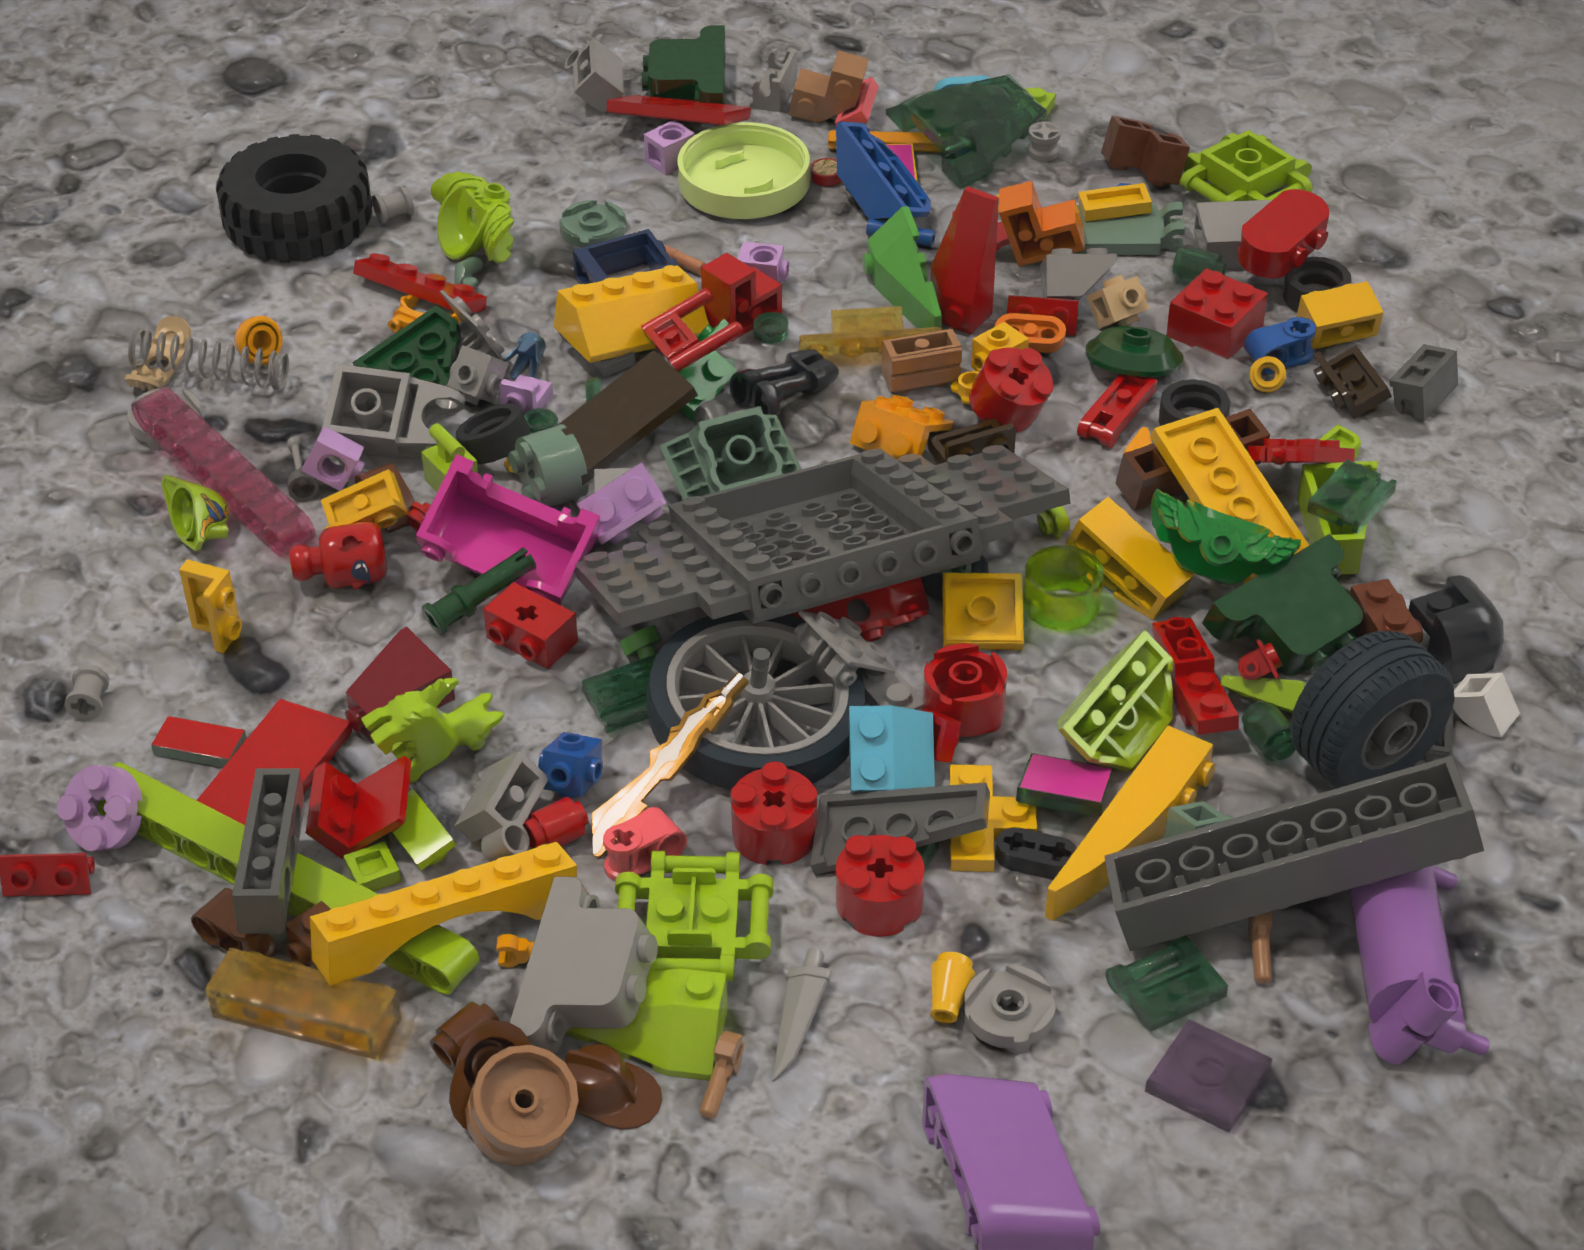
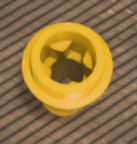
[930,952,975,1023]

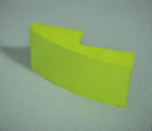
[391,789,457,870]

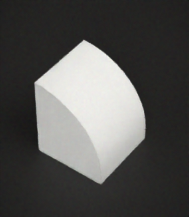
[1453,673,1520,737]

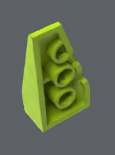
[565,968,728,1081]

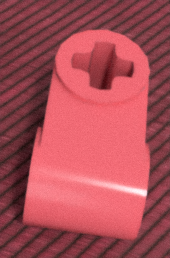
[603,807,688,881]

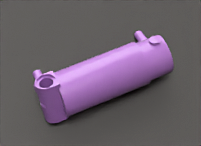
[1349,866,1490,1065]

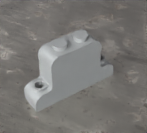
[510,877,658,1054]

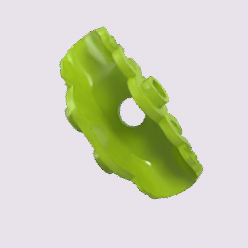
[431,172,514,263]

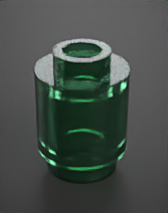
[1172,246,1227,283]
[1242,701,1296,761]

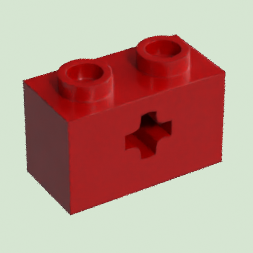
[483,582,578,669]

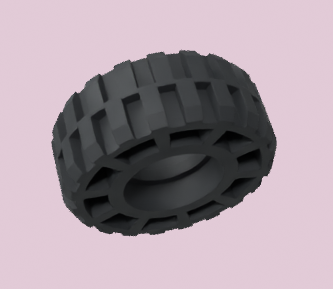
[216,134,373,262]

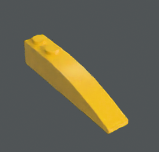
[1045,726,1216,921]

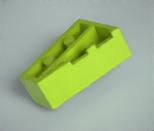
[1297,461,1378,575]

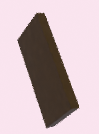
[558,350,698,486]

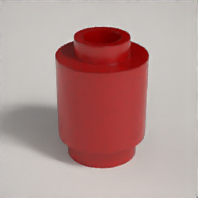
[523,797,589,849]

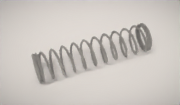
[128,328,289,391]

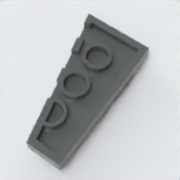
[810,783,990,876]

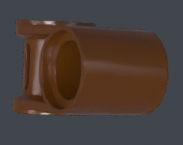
[191,888,276,967]

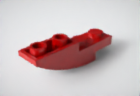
[1152,617,1239,735]

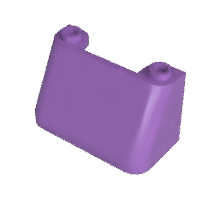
[922,1073,1100,1250]

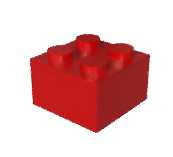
[1166,268,1268,362]

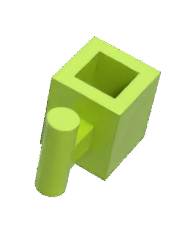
[421,423,478,492]

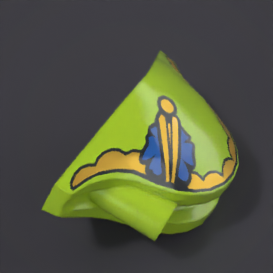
[161,474,230,551]

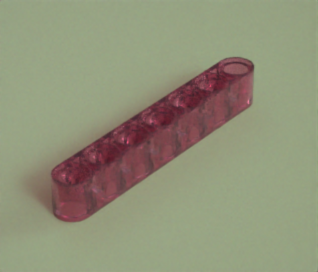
[131,386,316,557]

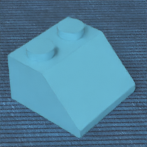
[849,705,935,793]

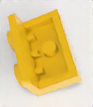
[321,469,408,530]
[179,559,242,653]

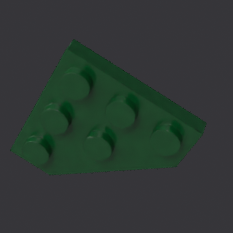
[352,305,461,388]

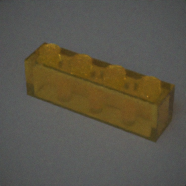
[205,947,402,1061]

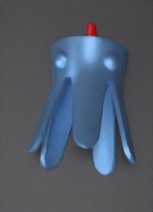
[503,332,546,379]

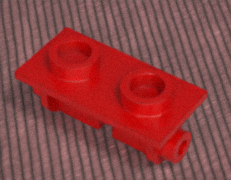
[1007,295,1079,336]
[1238,639,1283,680]
[0,853,95,897]

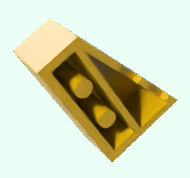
[1055,497,1195,620]

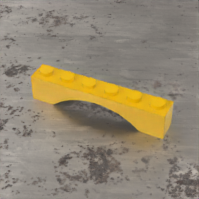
[310,842,577,986]

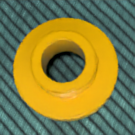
[1249,356,1286,393]

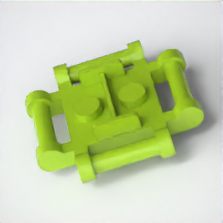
[1180,130,1313,202]
[615,851,774,982]

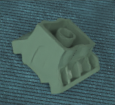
[659,406,801,500]

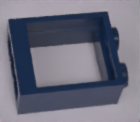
[573,229,679,284]

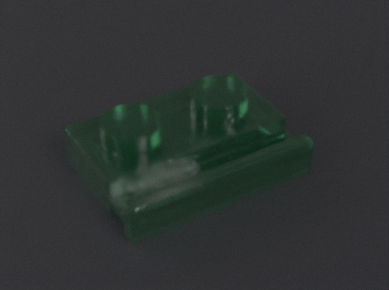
[1307,459,1397,534]
[582,654,681,734]

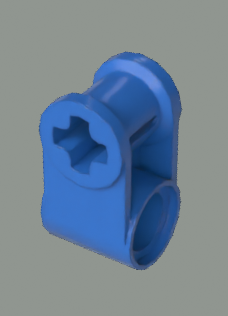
[1244,317,1316,374]

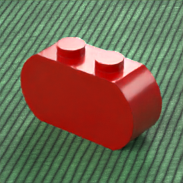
[1237,189,1329,279]

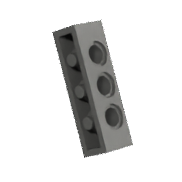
[232,768,305,934]

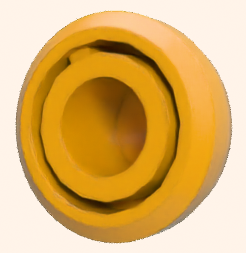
[234,316,283,366]

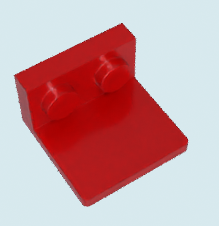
[305,756,411,859]

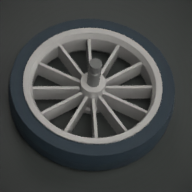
[647,612,865,790]

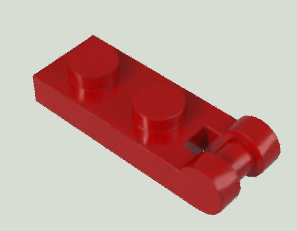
[1077,374,1157,448]

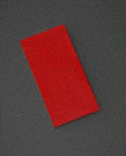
[607,95,751,125]
[196,699,352,825]

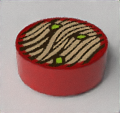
[811,158,841,187]

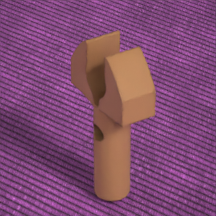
[1248,911,1273,984]
[699,1030,745,1119]

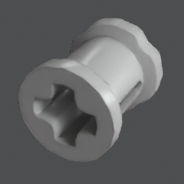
[372,186,414,224]
[64,665,110,720]

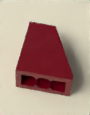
[345,627,455,744]

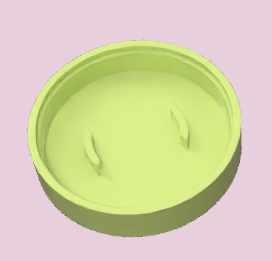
[678,122,810,219]

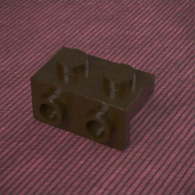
[1313,345,1392,419]
[928,419,1016,464]

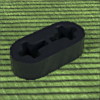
[996,827,1077,880]

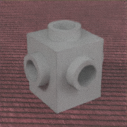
[447,345,509,405]

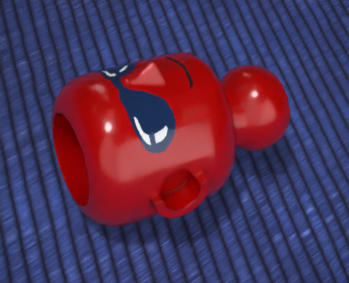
[289,522,387,590]

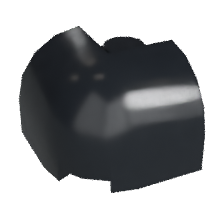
[1409,575,1504,684]

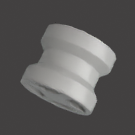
[1027,122,1061,162]

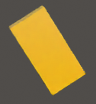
[1078,183,1152,222]

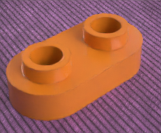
[995,313,1066,353]

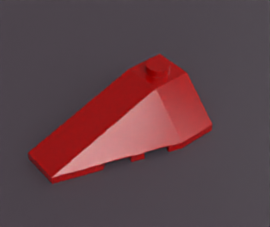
[930,186,999,335]

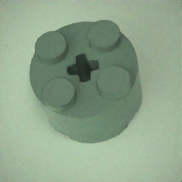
[508,424,589,507]

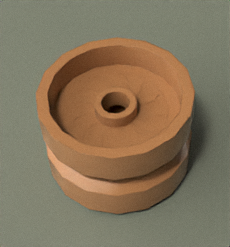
[465,1045,579,1166]

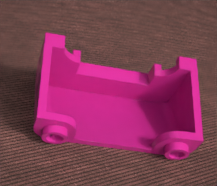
[416,454,600,605]

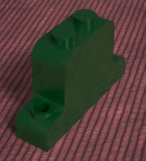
[642,25,726,104]
[1202,534,1363,676]

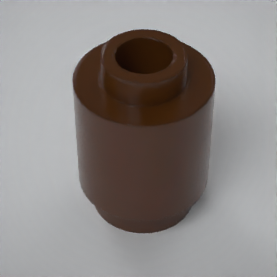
[430,1002,500,1069]

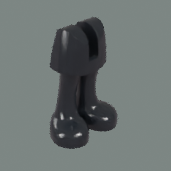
[729,349,839,417]

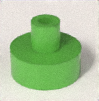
[619,625,662,666]

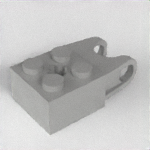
[322,364,466,459]

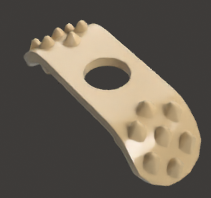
[124,316,191,391]

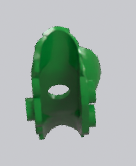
[1151,489,1301,585]

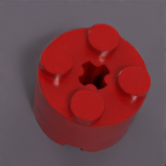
[969,347,1054,432]
[923,643,1007,737]
[730,761,817,865]
[836,835,925,937]

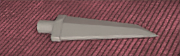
[772,948,832,1081]

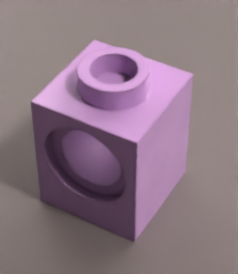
[644,120,695,175]
[737,241,789,283]
[301,426,365,491]

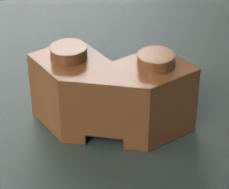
[788,50,869,123]

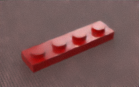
[353,253,487,314]

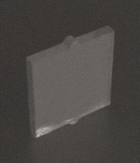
[1169,345,1251,391]

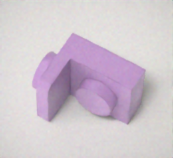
[499,375,553,419]

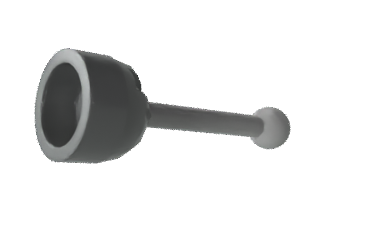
[287,437,319,501]

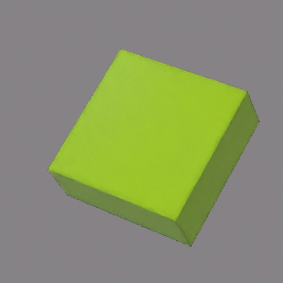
[344,841,401,891]

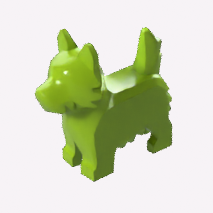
[361,678,504,783]

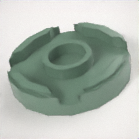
[559,200,626,247]

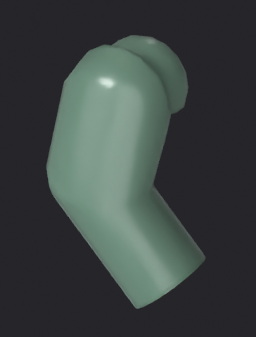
[454,256,483,293]

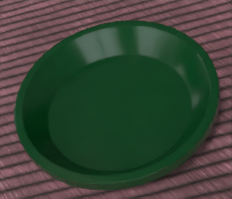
[1085,326,1184,377]

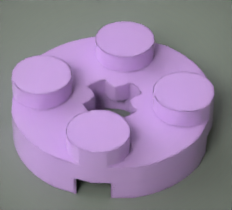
[57,765,142,851]

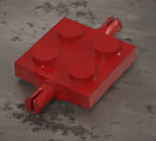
[1248,439,1355,465]

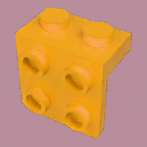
[849,395,954,460]

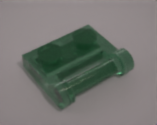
[1105,936,1228,1032]

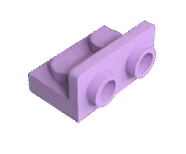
[577,462,667,545]

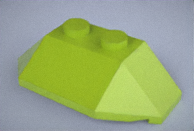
[1057,630,1173,772]

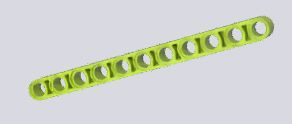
[97,762,480,995]

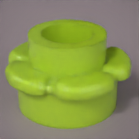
[1037,506,1070,539]

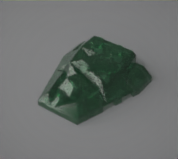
[886,74,1047,190]

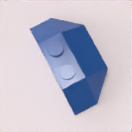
[836,121,931,220]

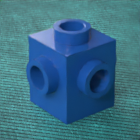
[538,732,603,798]

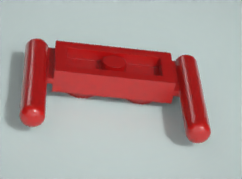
[641,288,743,372]

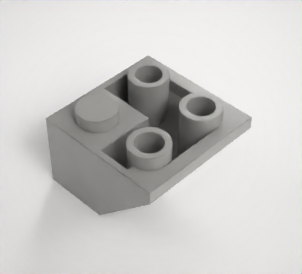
[1040,248,1117,300]

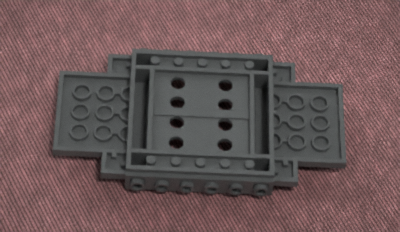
[575,445,1071,628]

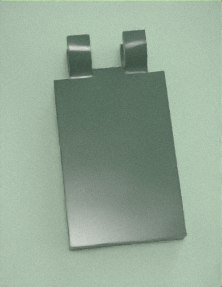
[1073,202,1185,255]

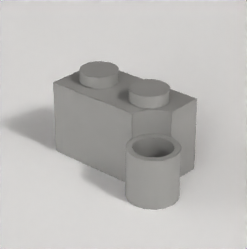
[564,38,624,114]
[454,750,548,862]

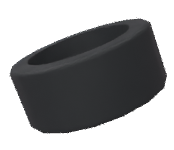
[1283,256,1352,312]
[1158,379,1231,426]
[456,404,530,464]

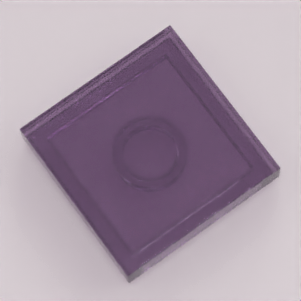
[1145,1019,1273,1133]

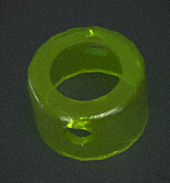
[1023,545,1104,631]

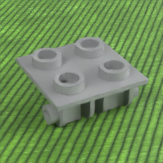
[440,289,509,368]
[794,611,896,686]

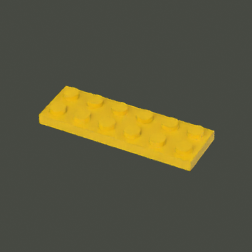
[1150,408,1309,584]

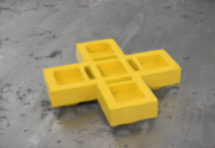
[949,765,1037,872]

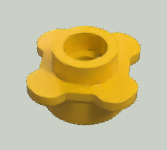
[951,371,979,404]

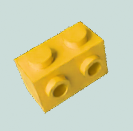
[1296,281,1384,349]

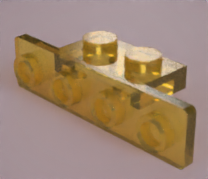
[798,306,942,358]

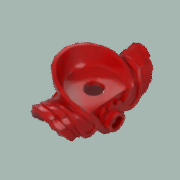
[787,577,929,642]

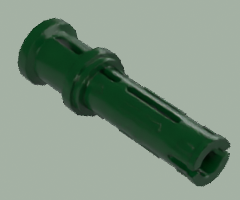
[422,547,537,636]

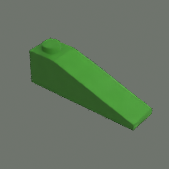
[862,206,942,334]

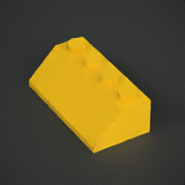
[553,265,709,363]

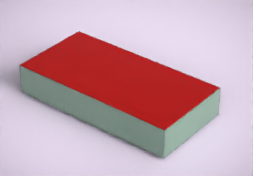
[151,716,247,767]

